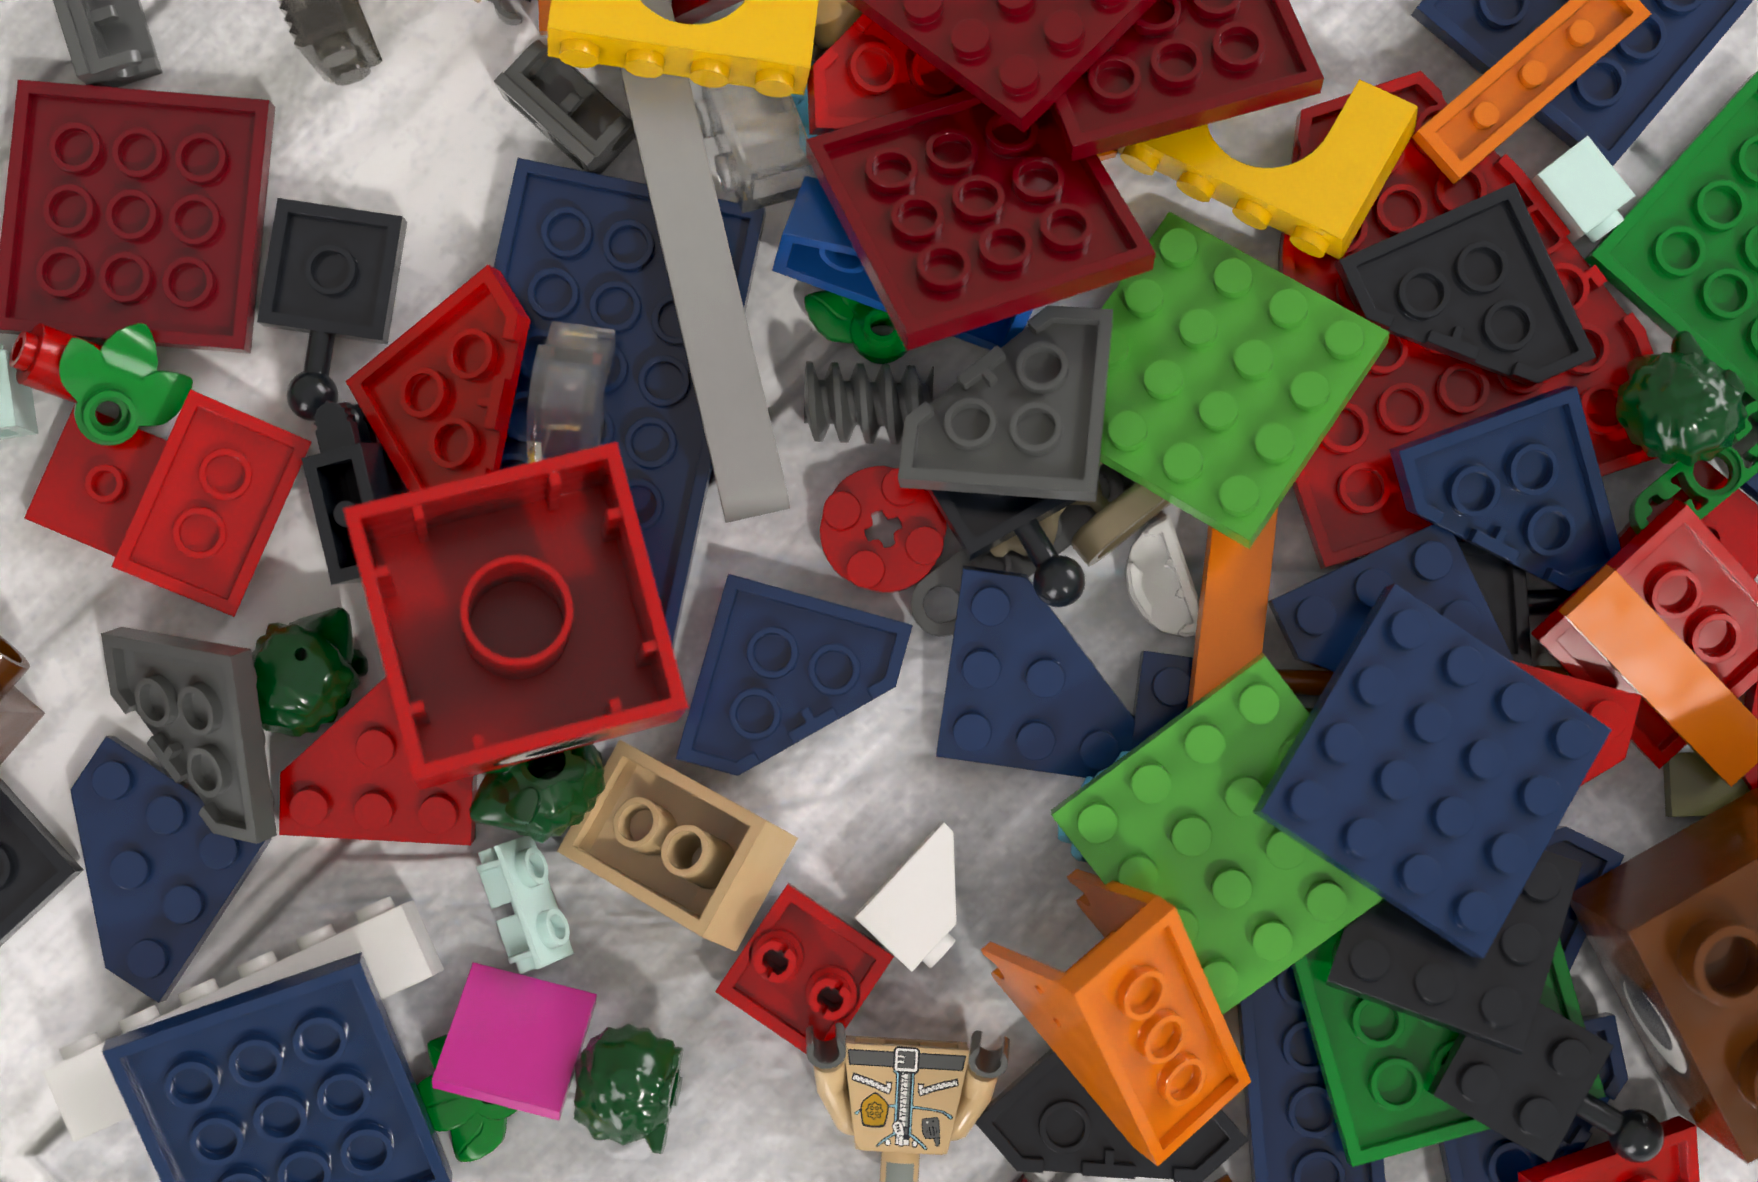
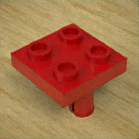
[715,883,894,1054]

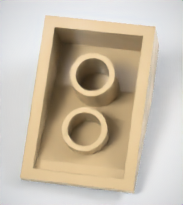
[557,739,798,952]

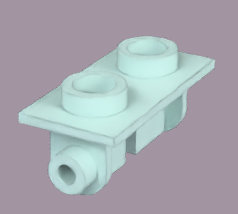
[476,836,574,974]

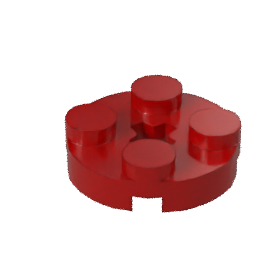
[820,466,947,594]

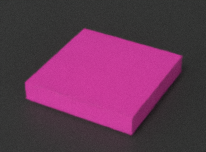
[432,962,597,1121]

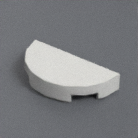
[1124,514,1199,638]

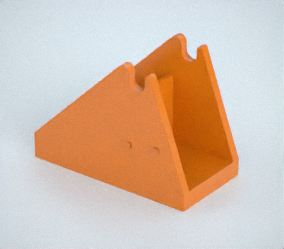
[981,869,1252,1167]

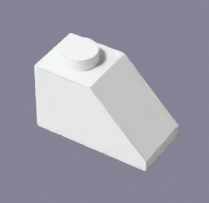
[855,821,957,972]

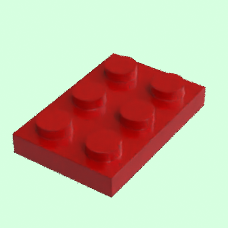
[111,389,312,617]

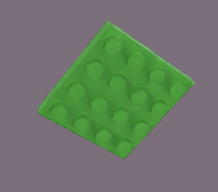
[1100,212,1390,549]
[1051,652,1383,1015]

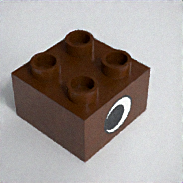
[1570,787,1758,1164]

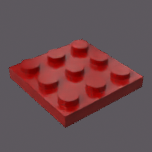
[1530,499,1758,769]

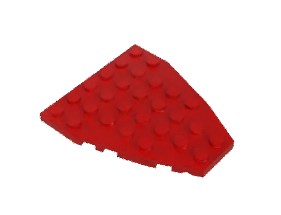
[1278,71,1657,569]

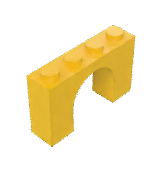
[547,0,819,97]
[1117,79,1418,260]

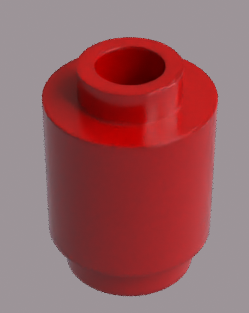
[9,323,101,403]

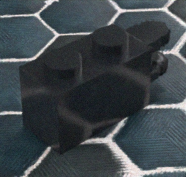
[301,400,404,585]

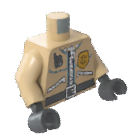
[806,1022,1010,1182]

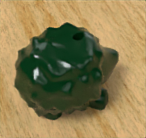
[1615,331,1748,467]
[252,607,368,737]
[469,744,605,844]
[574,1024,683,1154]

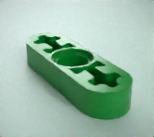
[1629,401,1758,535]

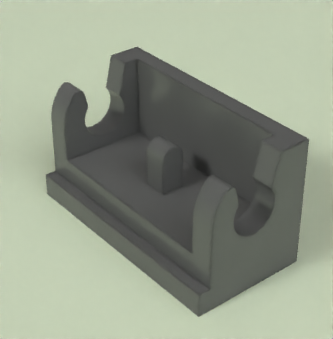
[53,0,163,88]
[494,40,635,175]

